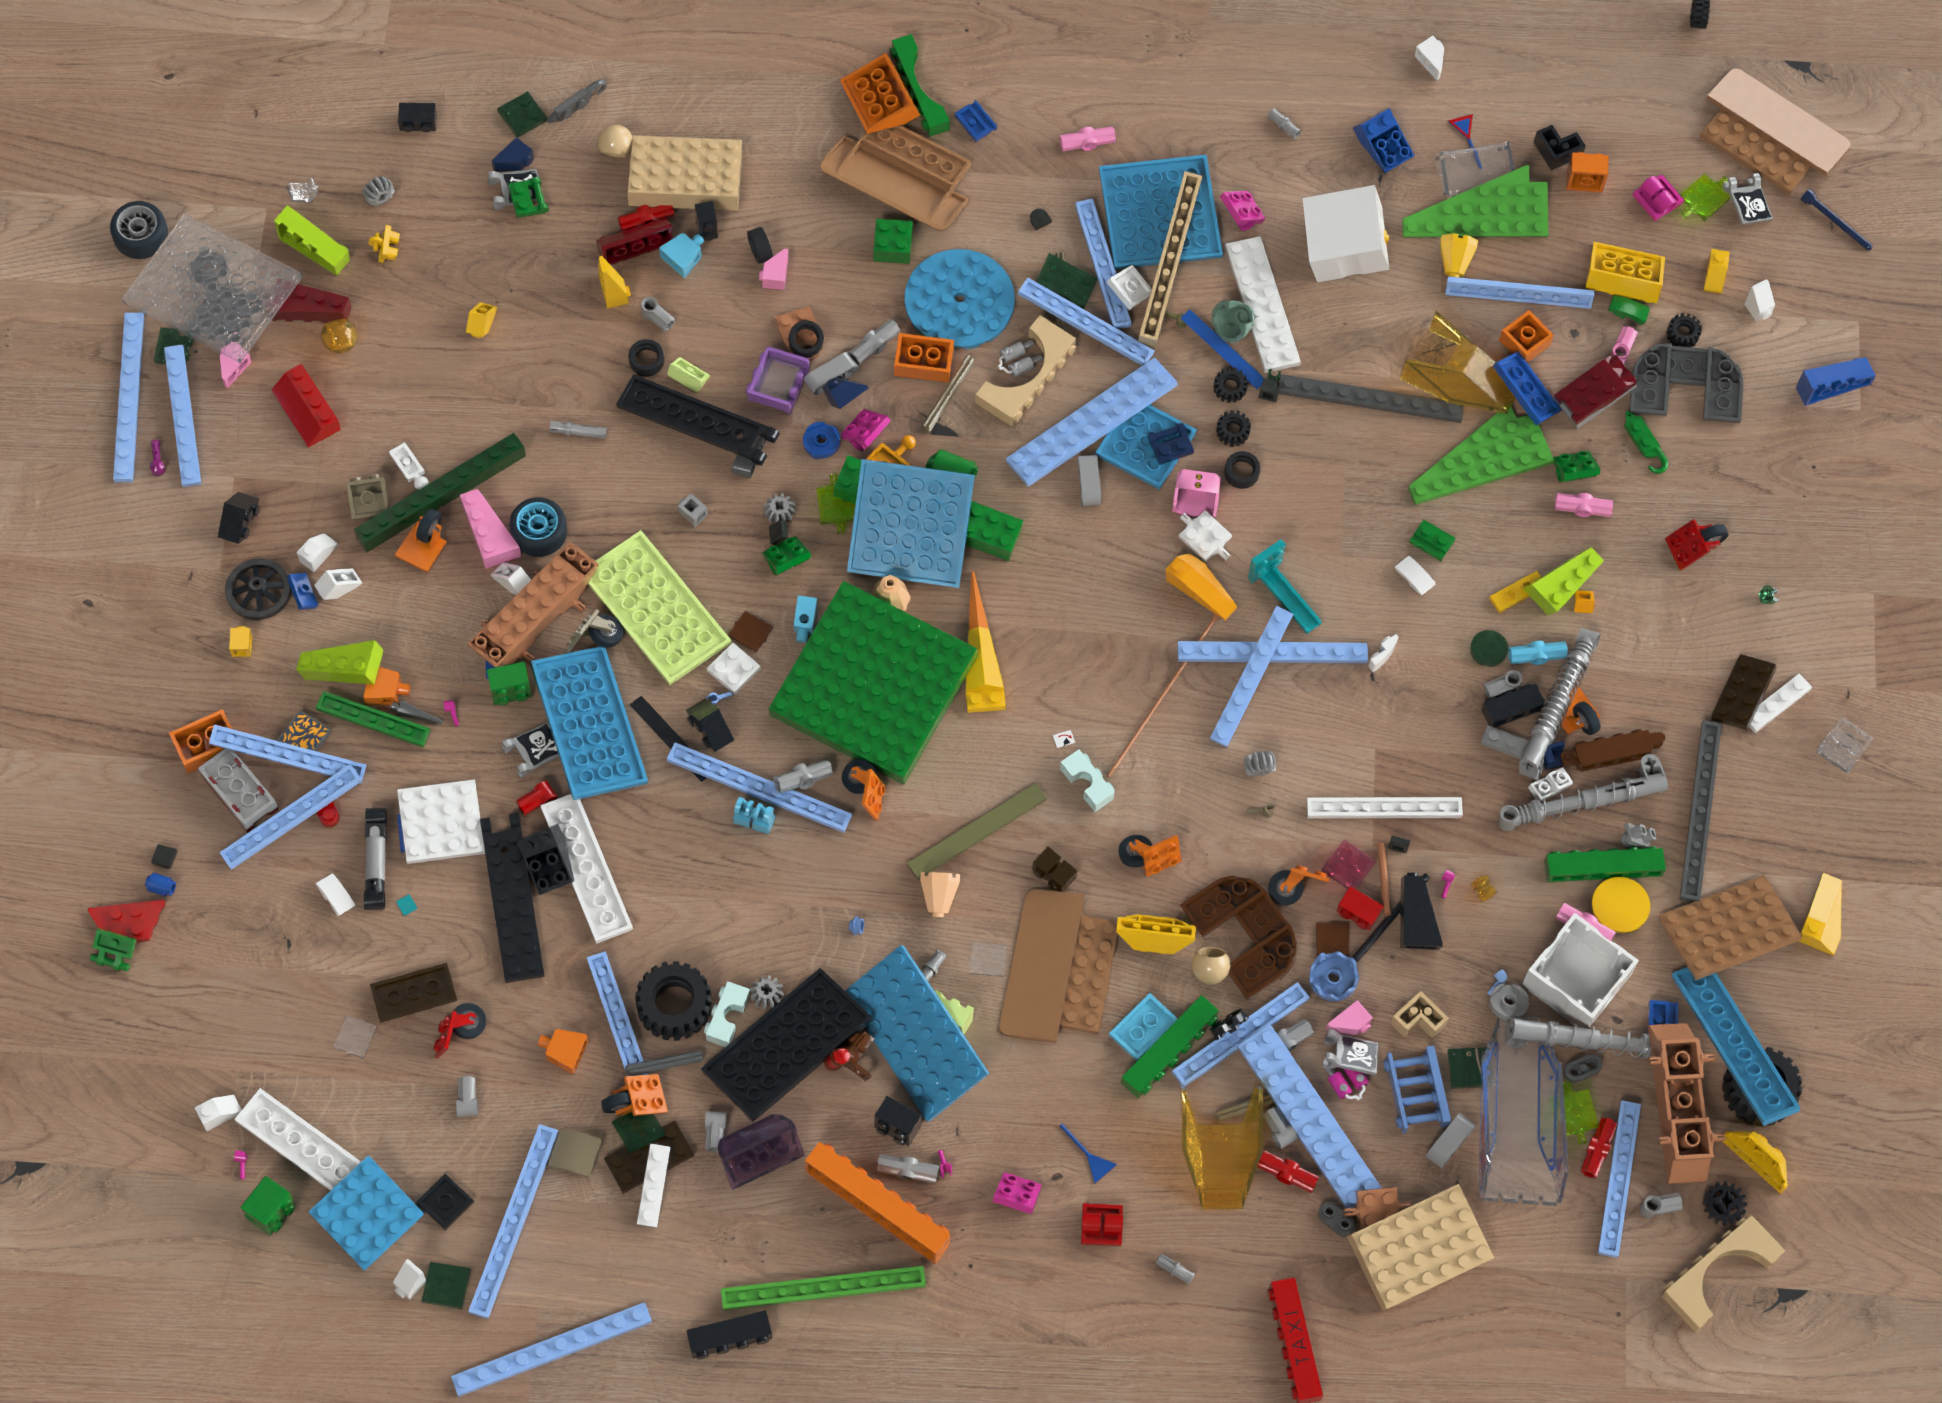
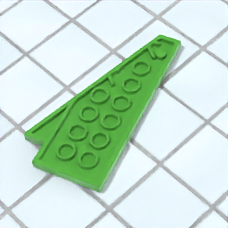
[1402,165,1548,238]
[1408,404,1554,505]

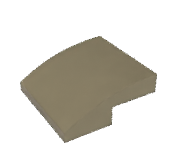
[548,1128,602,1178]

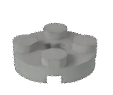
[1488,983,1529,1023]

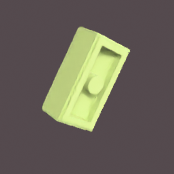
[667,357,710,393]

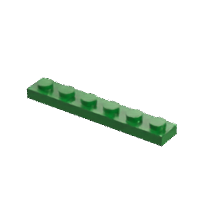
[316,691,431,748]

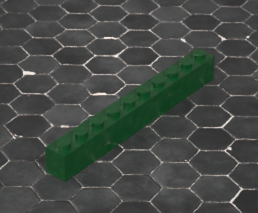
[354,433,526,553]

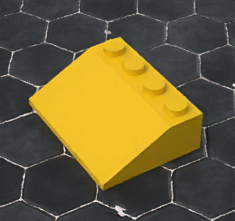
[1585,242,1665,303]

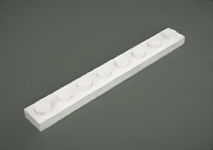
[1307,797,1463,818]

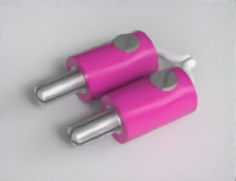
[1325,1068,1369,1100]

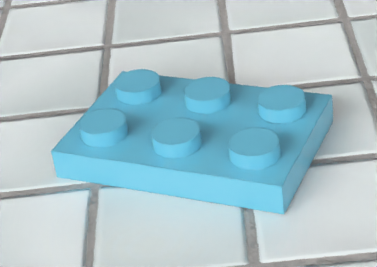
[1109,993,1178,1061]

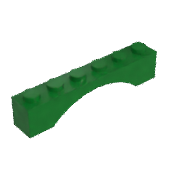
[889,34,950,137]

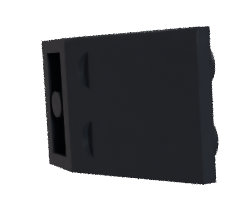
[516,824,574,895]

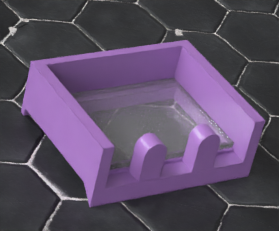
[746,346,810,415]

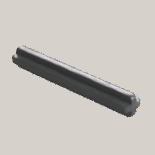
[625,1050,703,1076]

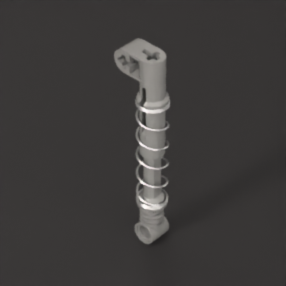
[1498,754,1668,831]
[1505,1018,1652,1059]

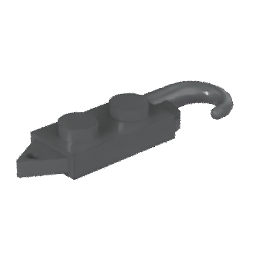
[546,79,607,124]

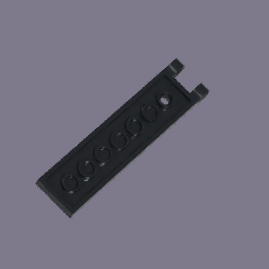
[616,374,780,466]
[480,812,545,983]

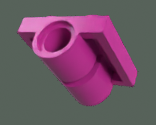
[1632,174,1684,221]
[1220,191,1265,231]
[840,409,890,451]
[992,1172,1042,1214]

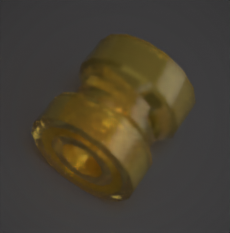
[1470,875,1497,902]

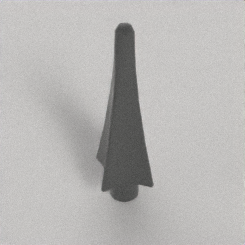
[391,700,443,724]

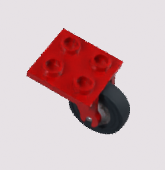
[1665,519,1729,571]
[433,1003,486,1058]

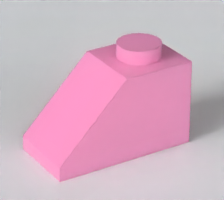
[759,249,789,290]
[220,342,251,389]
[1326,1000,1373,1036]

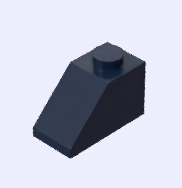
[492,137,534,172]
[822,377,869,409]

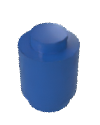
[145,873,176,897]

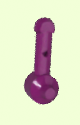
[150,439,165,476]

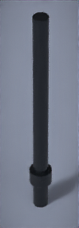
[1351,873,1430,963]

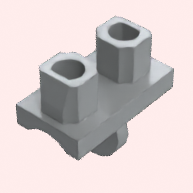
[1621,823,1657,849]

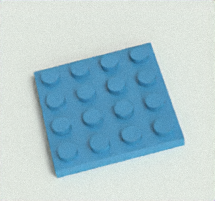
[1095,405,1197,490]
[308,1155,424,1271]

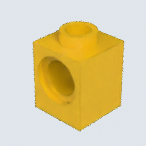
[229,626,252,657]

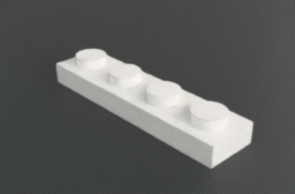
[1750,674,1812,733]
[637,1144,670,1228]

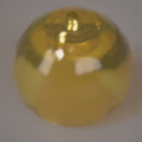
[321,319,358,354]

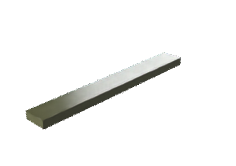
[907,783,1047,880]

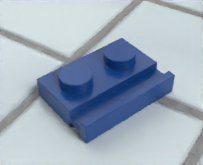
[955,100,997,142]
[1648,1000,1678,1034]

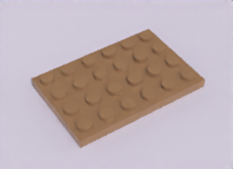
[1659,875,1802,981]

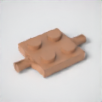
[1343,1187,1412,1230]

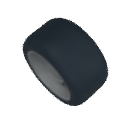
[110,201,168,259]

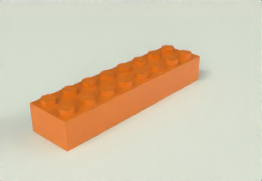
[805,1142,950,1264]

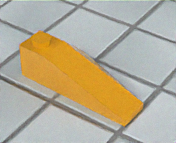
[1165,553,1237,621]

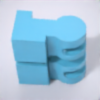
[733,797,775,834]

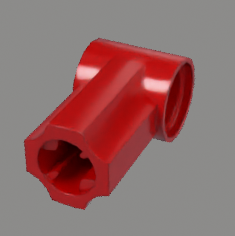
[516,781,558,816]

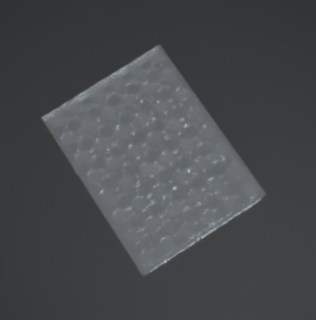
[121,213,303,363]

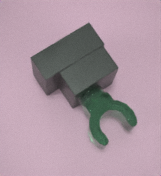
[1258,369,1281,403]

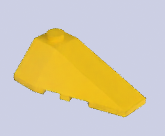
[598,256,631,308]
[1799,873,1842,956]

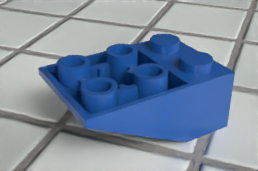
[1353,108,1415,173]

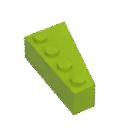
[1522,547,1604,615]

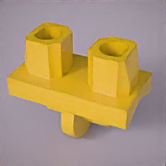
[368,225,400,263]

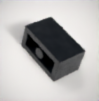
[398,103,437,132]
[695,201,718,241]

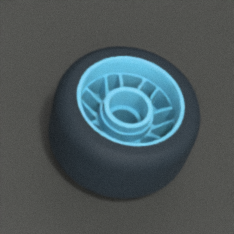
[509,497,567,557]

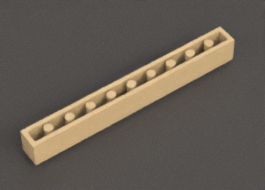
[1138,171,1202,348]

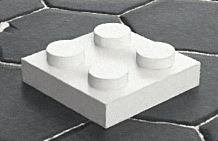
[1107,265,1152,310]
[707,643,761,695]

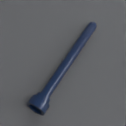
[1800,189,1873,251]

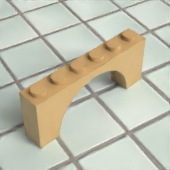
[975,315,1077,426]
[1662,1215,1786,1333]

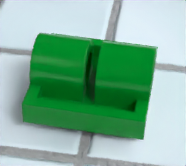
[1553,451,1600,483]
[762,536,812,576]

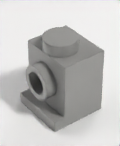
[678,494,708,528]

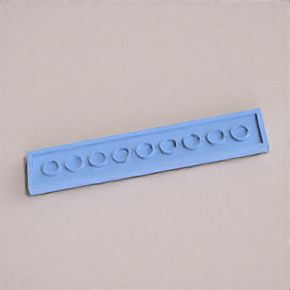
[1006,358,1178,487]
[1237,1024,1381,1212]

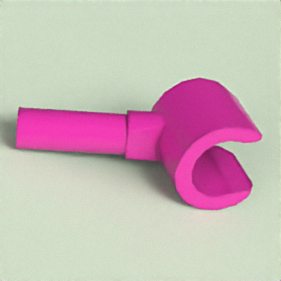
[444,700,459,727]
[1441,870,1455,899]
[234,1150,247,1180]
[938,1150,952,1178]

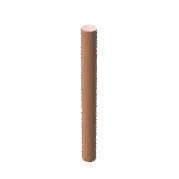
[1377,842,1391,916]

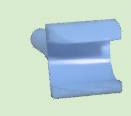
[705,691,733,705]
[1487,969,1507,995]

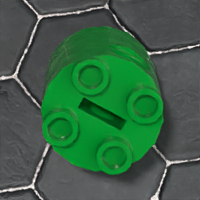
[925,449,979,478]

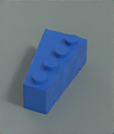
[1796,357,1876,406]

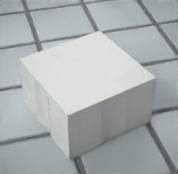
[1303,185,1389,282]
[1521,913,1639,1029]

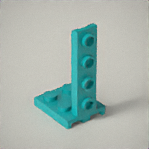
[1248,539,1322,635]

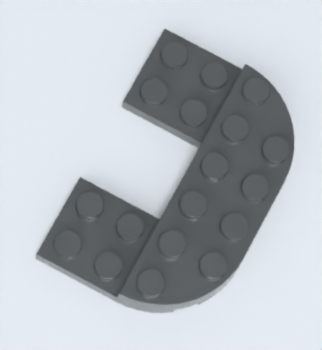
[1629,343,1743,423]

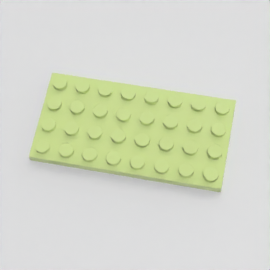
[588,530,731,685]

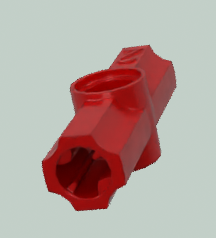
[618,205,675,230]
[1580,1117,1617,1178]
[1257,1151,1319,1193]

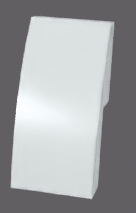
[1395,556,1436,596]
[1369,634,1398,672]
[1528,767,1573,802]
[315,873,356,916]

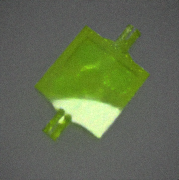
[1680,173,1731,221]
[816,474,856,534]
[1550,1081,1599,1145]

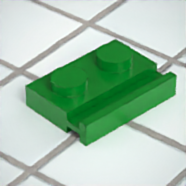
[1409,519,1456,561]

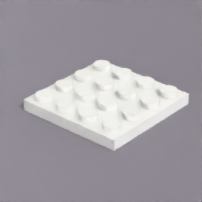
[397,780,485,864]

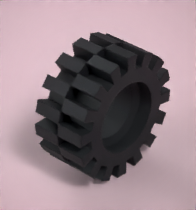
[1690,0,1710,29]
[1666,313,1702,347]
[1213,367,1248,403]
[1216,410,1251,447]

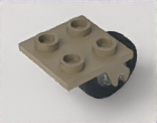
[565,609,623,654]

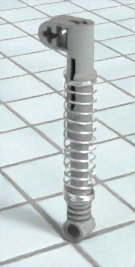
[1519,628,1600,780]

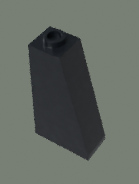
[1400,873,1443,950]

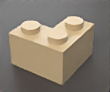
[1390,991,1449,1038]

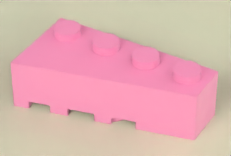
[460,489,521,569]

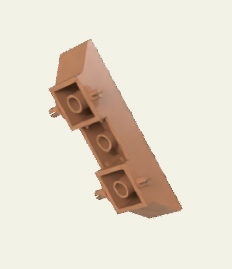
[467,542,599,668]
[1648,1023,1725,1184]

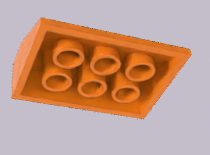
[840,53,920,134]

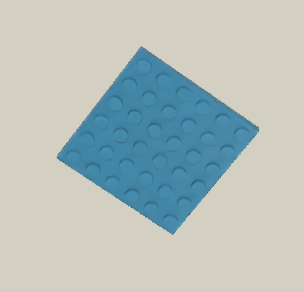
[1099,154,1223,270]
[847,459,975,588]

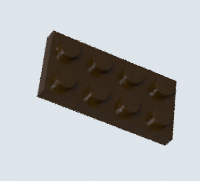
[1711,654,1777,730]
[370,963,457,1023]
[604,1120,694,1194]

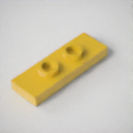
[1489,571,1541,614]

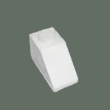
[1414,36,1444,80]
[1744,279,1775,321]
[297,533,339,572]
[491,562,531,595]
[314,568,362,600]
[195,1095,242,1131]
[393,1259,427,1300]

